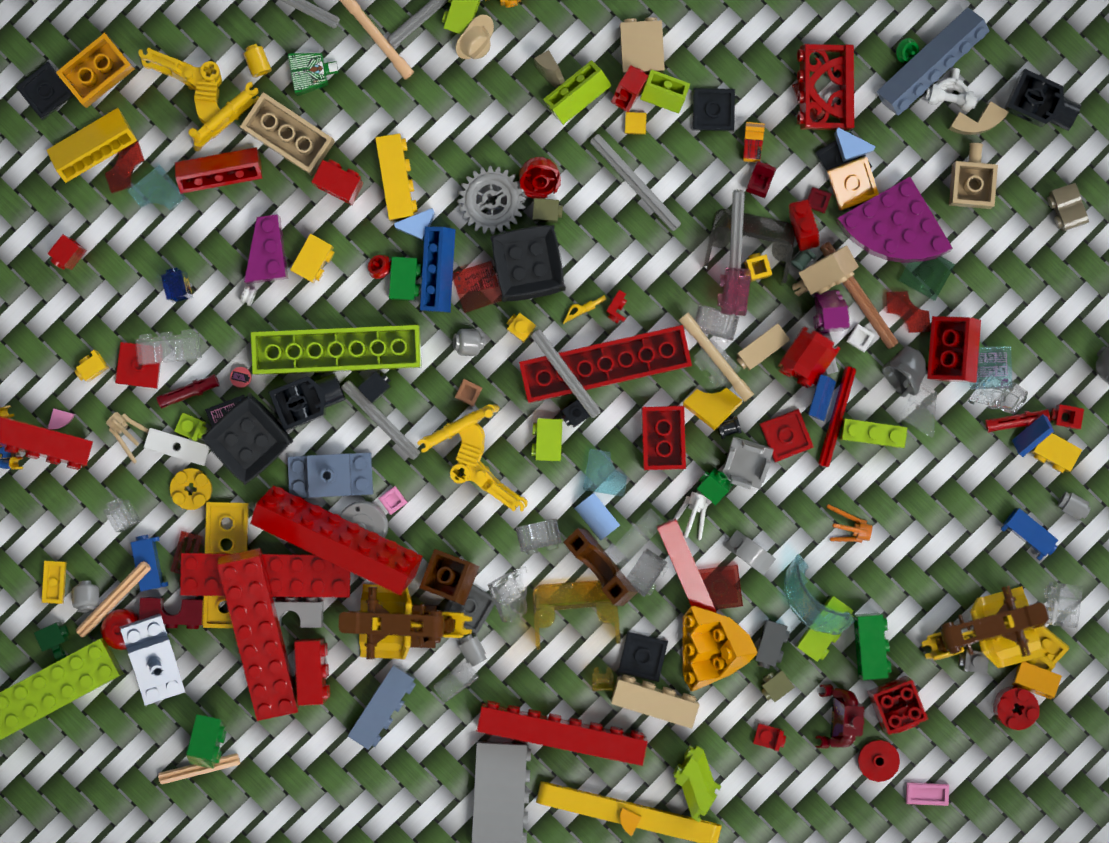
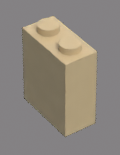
[620,17,665,76]

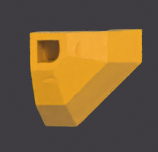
[683,606,758,691]

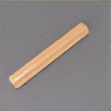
[158,753,240,784]

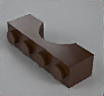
[563,528,638,606]

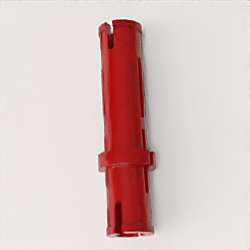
[985,409,1050,433]

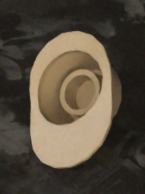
[455,15,494,59]

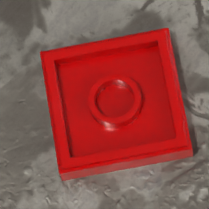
[760,409,814,462]

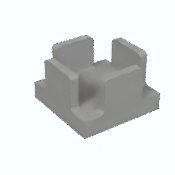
[722,436,773,489]

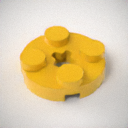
[170,468,213,510]

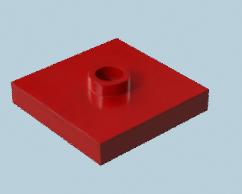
[115,342,163,389]

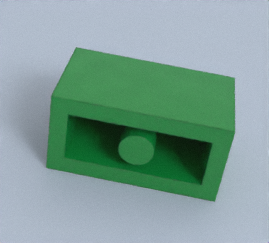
[389,257,422,302]

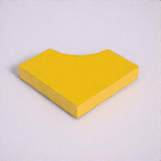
[683,388,742,430]

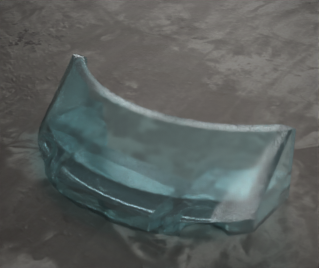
[784,554,855,635]

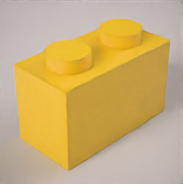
[290,234,335,283]
[1030,433,1082,473]

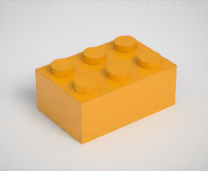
[56,33,135,108]

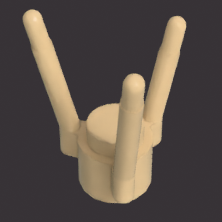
[106,412,149,463]

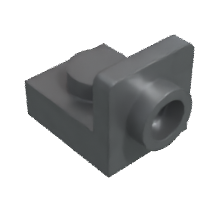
[958,649,989,673]

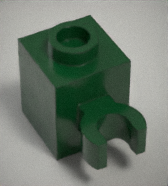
[34,621,70,661]

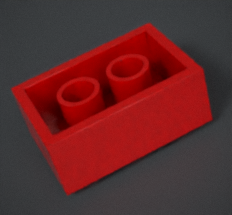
[927,316,981,383]
[641,406,686,470]
[295,638,330,706]

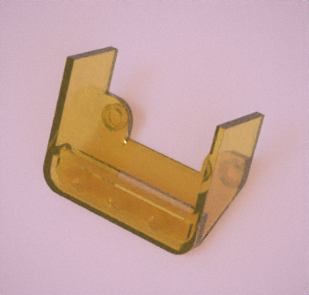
[533,580,621,650]

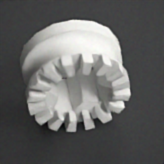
[240,285,257,306]

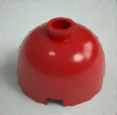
[519,157,561,199]
[101,608,139,650]

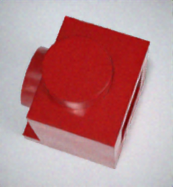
[1050,404,1084,430]

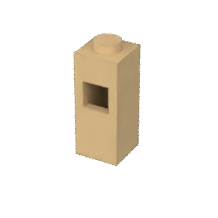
[736,324,790,371]

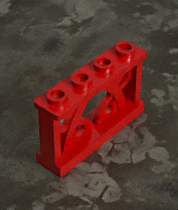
[797,44,854,131]

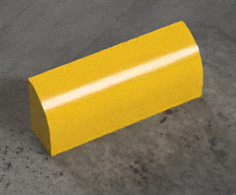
[46,108,137,183]

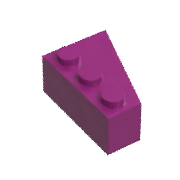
[244,214,288,284]
[813,290,850,333]

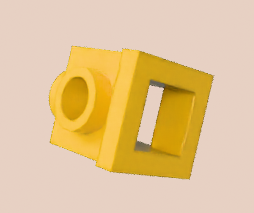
[74,350,109,382]

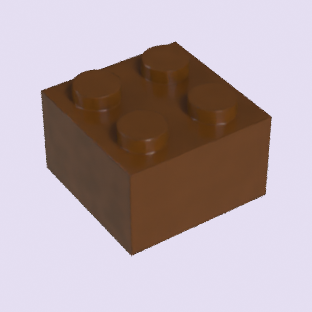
[419,549,480,606]

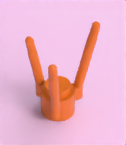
[827,504,872,543]

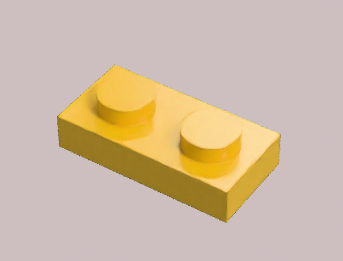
[41,561,67,604]

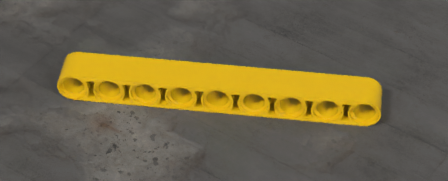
[536,781,722,843]

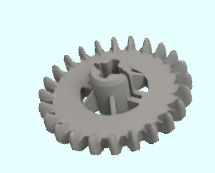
[457,166,526,235]

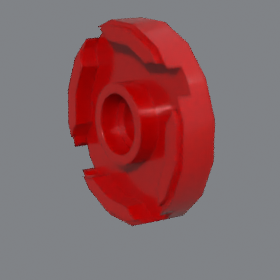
[858,740,900,782]

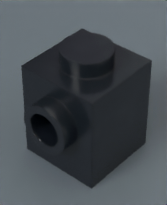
[561,400,590,428]

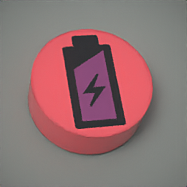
[230,367,252,388]

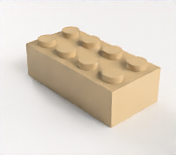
[240,92,335,176]
[610,674,700,729]

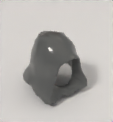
[882,346,927,397]

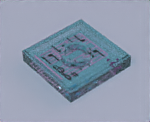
[970,346,1012,390]

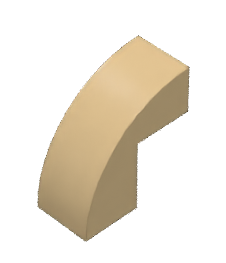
[949,101,1008,135]

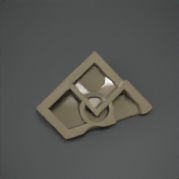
[534,50,565,88]

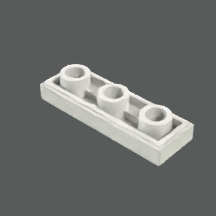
[144,428,210,466]

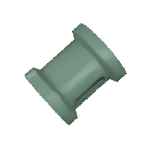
[789,249,816,272]

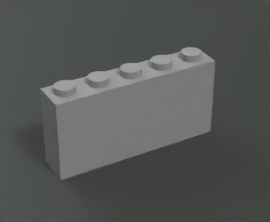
[472,741,531,843]

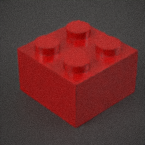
[311,159,364,206]

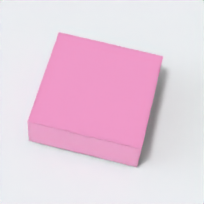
[378,486,408,515]

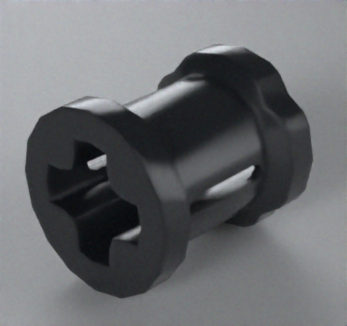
[718,416,742,439]

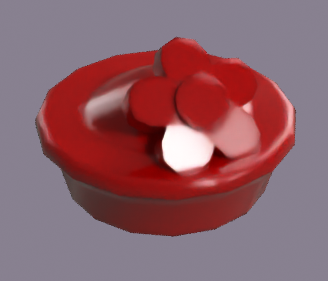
[368,255,391,279]

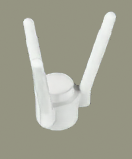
[674,492,708,540]

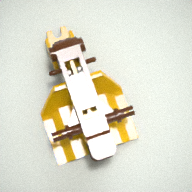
[339,584,472,660]
[921,586,1049,668]

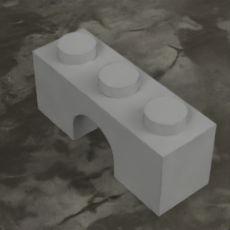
[273,597,323,628]

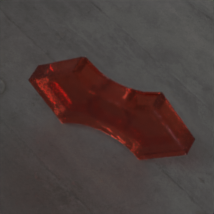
[105,141,145,194]
[886,291,930,333]

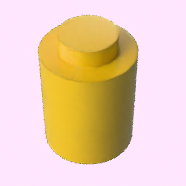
[243,44,272,78]

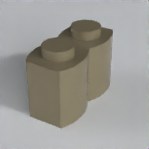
[1047,183,1089,232]

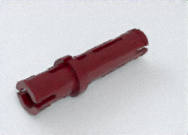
[156,374,220,409]

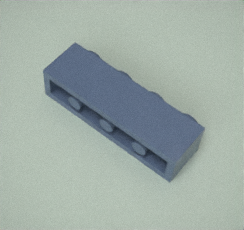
[348,664,416,750]

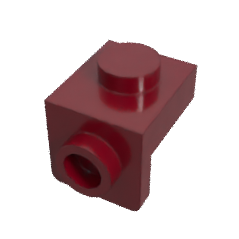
[746,161,776,199]

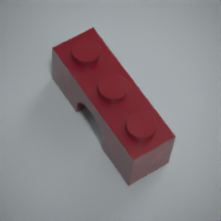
[139,597,204,629]

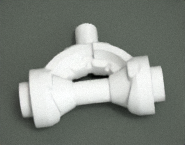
[925,68,977,112]

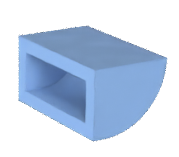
[574,493,620,541]

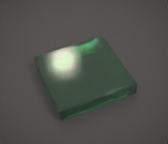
[898,256,955,301]

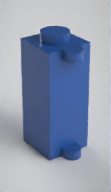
[1001,508,1058,561]
[131,535,169,592]

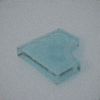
[128,165,187,211]
[583,449,627,497]

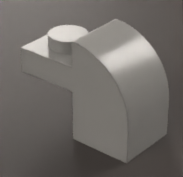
[724,530,776,576]

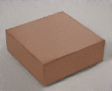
[455,379,483,407]

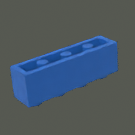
[420,227,456,313]

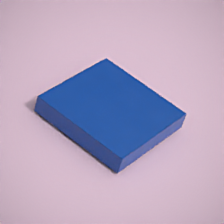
[808,375,836,421]

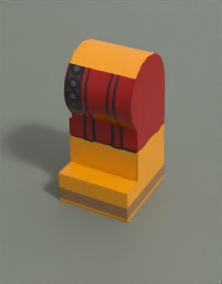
[743,122,765,163]

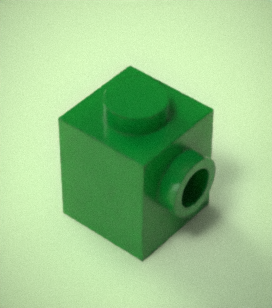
[697,468,734,506]

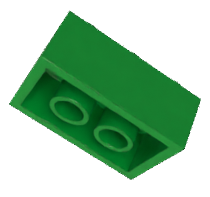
[853,613,891,680]

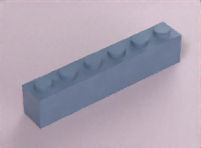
[876,7,989,116]

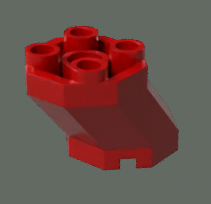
[778,326,840,388]

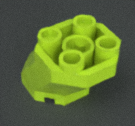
[672,745,721,822]

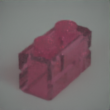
[717,267,751,316]

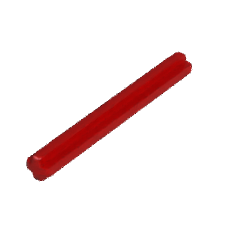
[818,366,856,467]

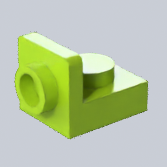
[174,413,207,442]

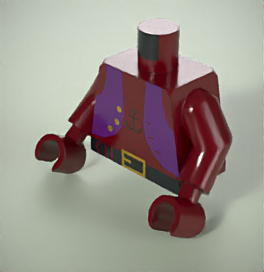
[815,684,864,749]

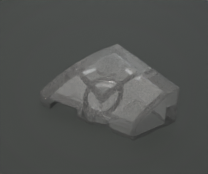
[968,368,1028,414]
[898,382,937,438]
[488,567,527,622]

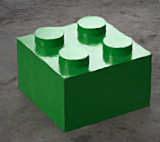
[186,715,227,769]

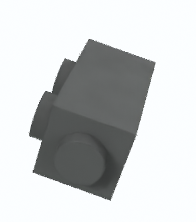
[754,619,790,669]

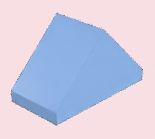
[834,128,876,162]
[394,208,435,241]

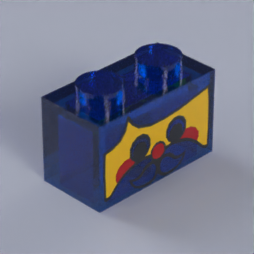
[161,268,193,303]

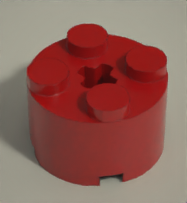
[993,686,1039,730]

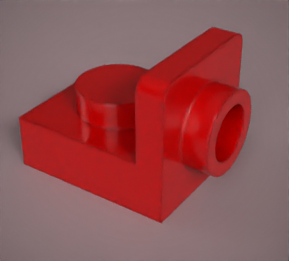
[606,290,627,324]
[753,723,786,752]

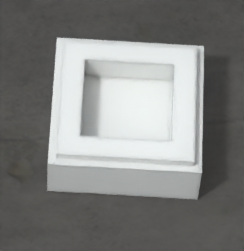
[846,324,875,353]

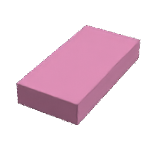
[906,782,949,806]

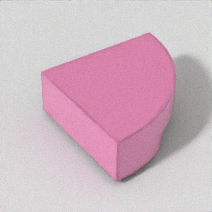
[48,408,75,429]

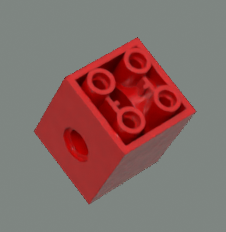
[867,676,928,735]

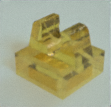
[592,667,613,691]

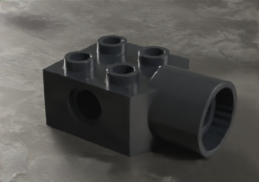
[1004,69,1081,131]
[269,373,346,431]

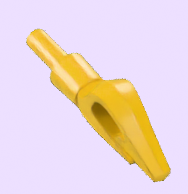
[563,296,607,325]

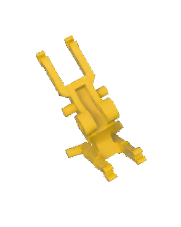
[139,48,260,152]
[417,404,528,512]

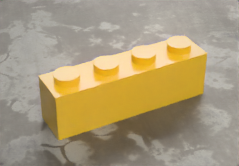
[375,133,418,222]

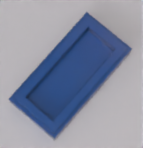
[1012,414,1054,457]

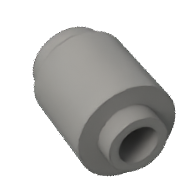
[1057,492,1091,520]
[459,634,487,667]

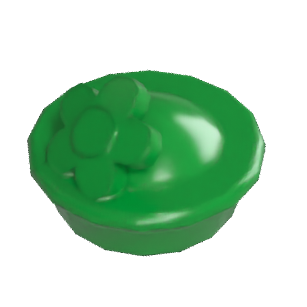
[896,38,919,64]

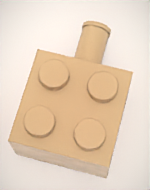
[949,143,998,209]
[792,245,859,296]

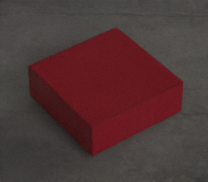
[807,187,832,214]

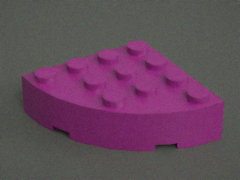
[836,177,953,263]

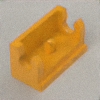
[1011,662,1062,700]

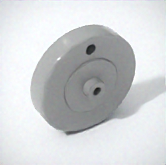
[340,501,388,538]

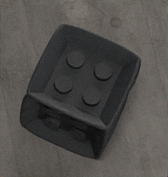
[490,225,566,302]
[201,393,293,485]

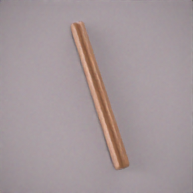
[820,242,898,349]

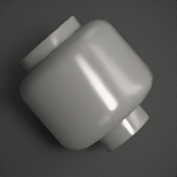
[453,329,485,356]
[72,581,99,613]

